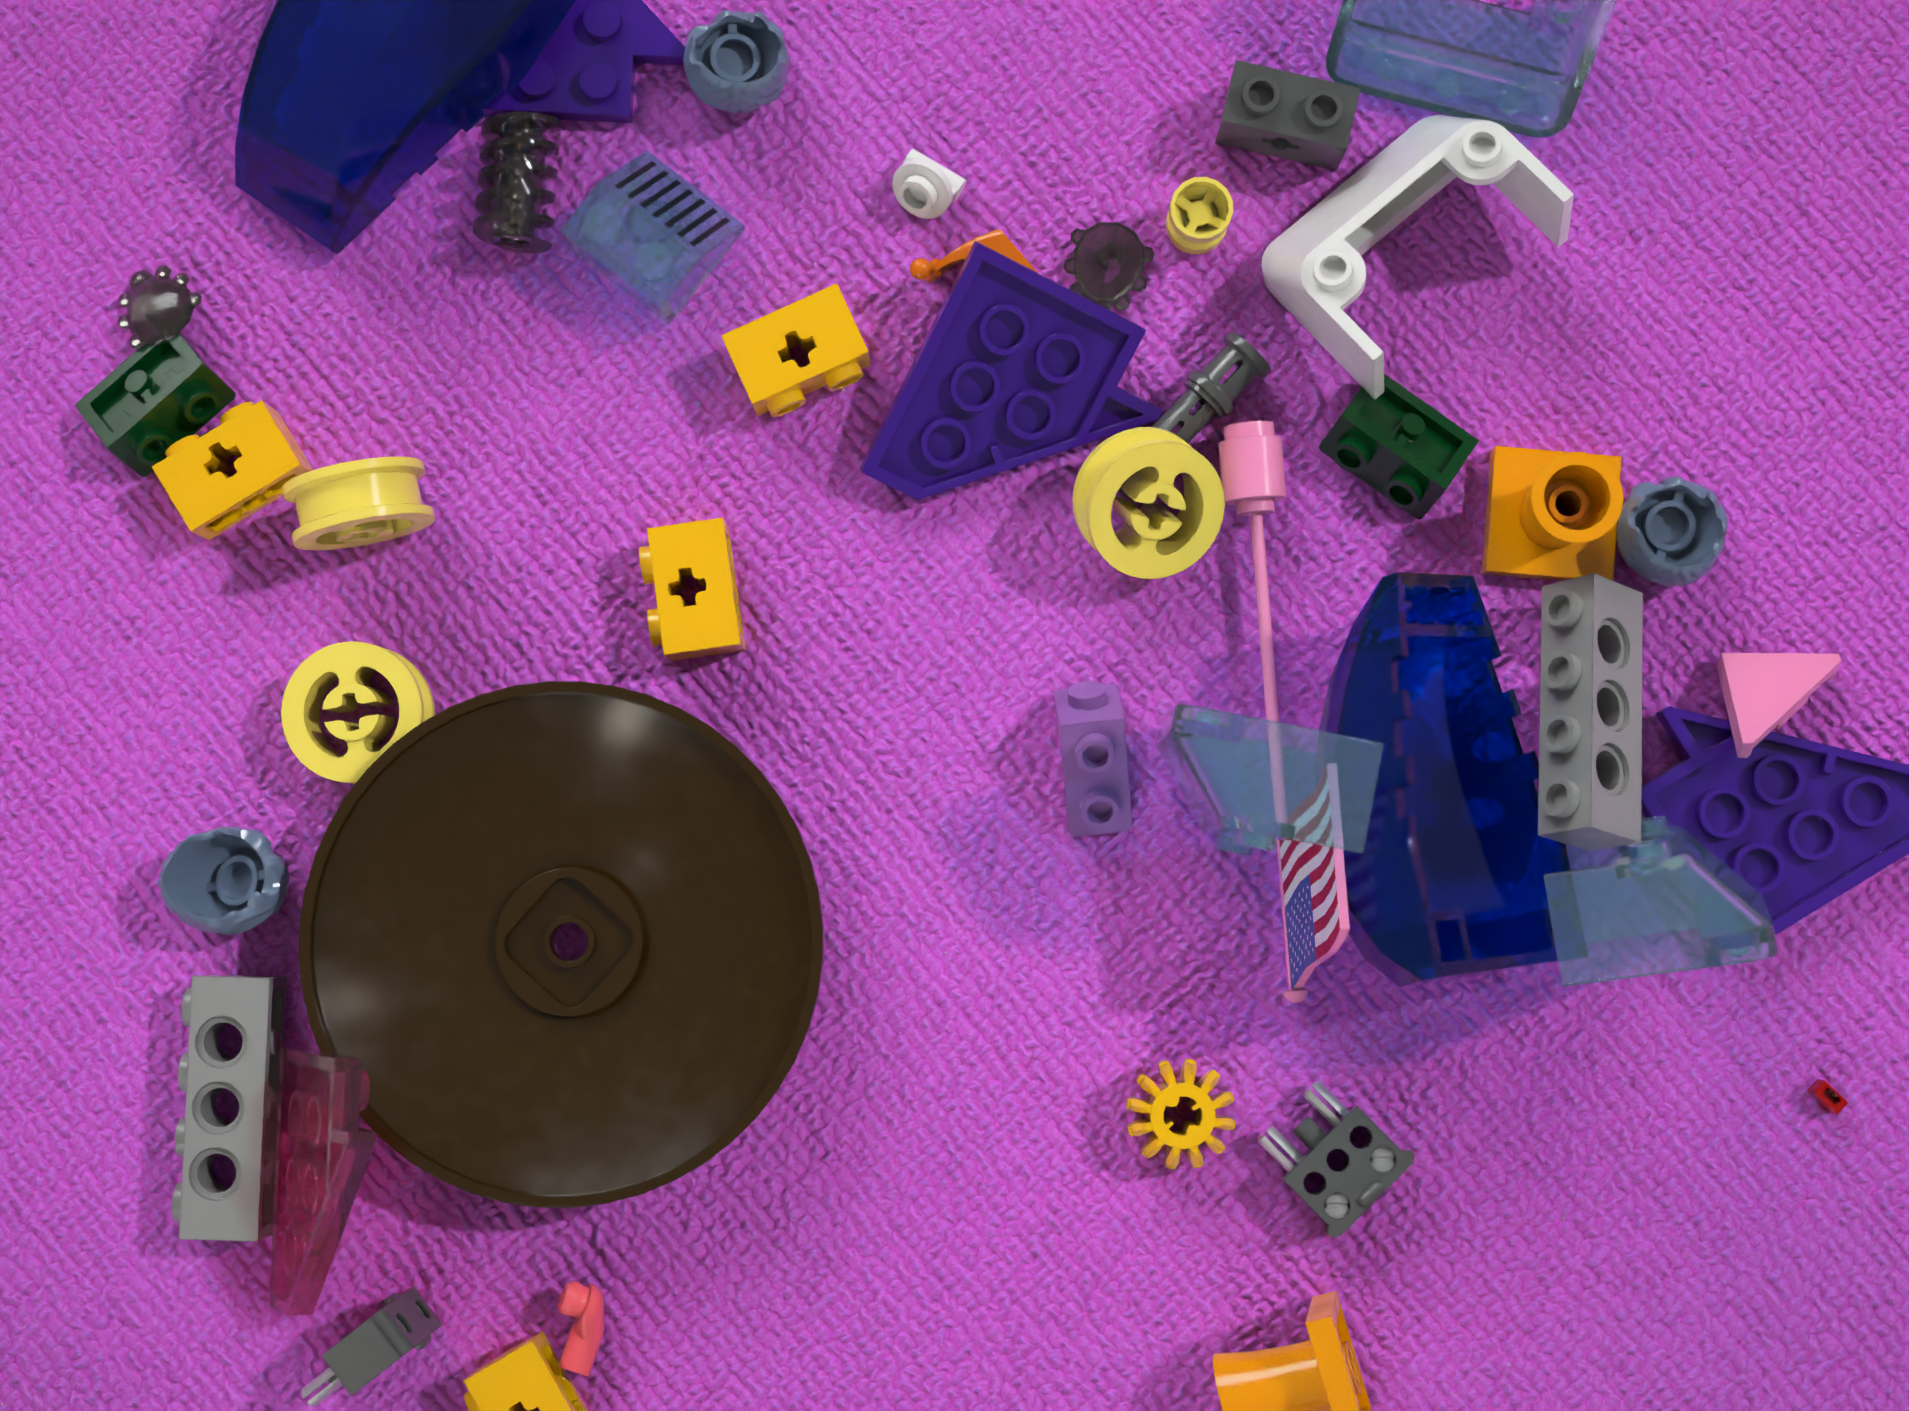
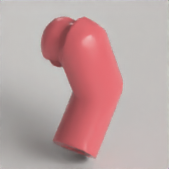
[558,1281,604,1377]

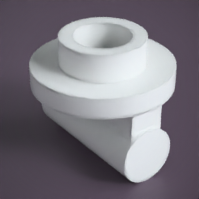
[892,149,967,219]

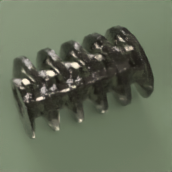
[473,112,562,254]

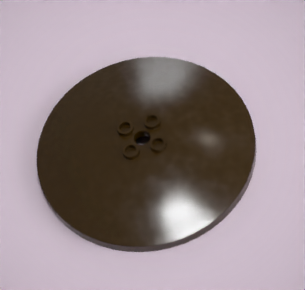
[299,681,824,1208]

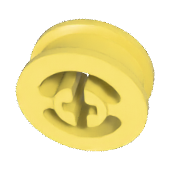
[1072,427,1225,579]
[282,456,435,550]
[281,641,435,784]

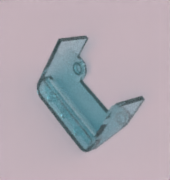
[1325,0,1617,138]
[1156,704,1384,856]
[1544,816,1778,987]

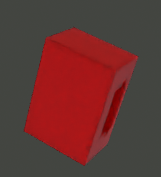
[1807,1079,1848,1114]

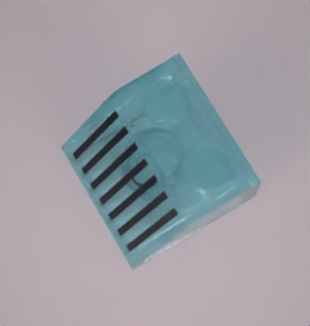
[560,151,746,325]

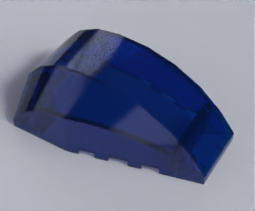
[235,0,576,255]
[1315,572,1589,987]

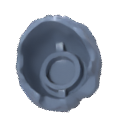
[683,10,789,114]
[1616,476,1728,587]
[158,827,289,935]

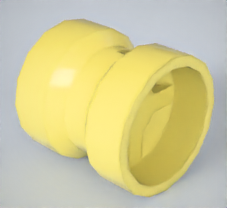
[1166,177,1233,255]

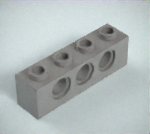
[1538,573,1643,851]
[172,975,287,1241]

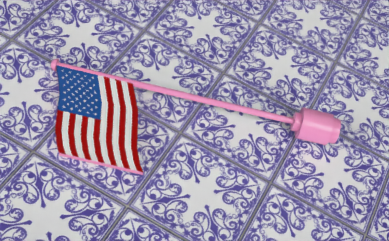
[1218,421,1350,1003]

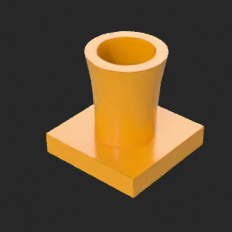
[1481,446,1623,581]
[1213,1290,1373,1411]

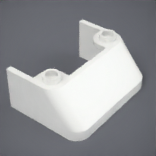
[1262,115,1574,400]

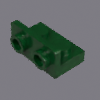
[74,322,236,477]
[1319,374,1479,519]

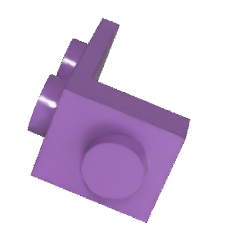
[1053,681,1132,837]

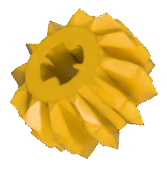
[1125,1058,1236,1169]

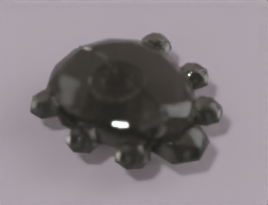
[1063,222,1155,311]
[117,265,202,349]

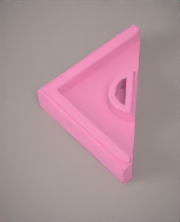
[1716,653,1841,758]

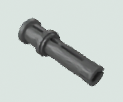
[1119,331,1271,502]

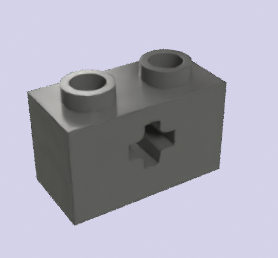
[1215,60,1360,171]

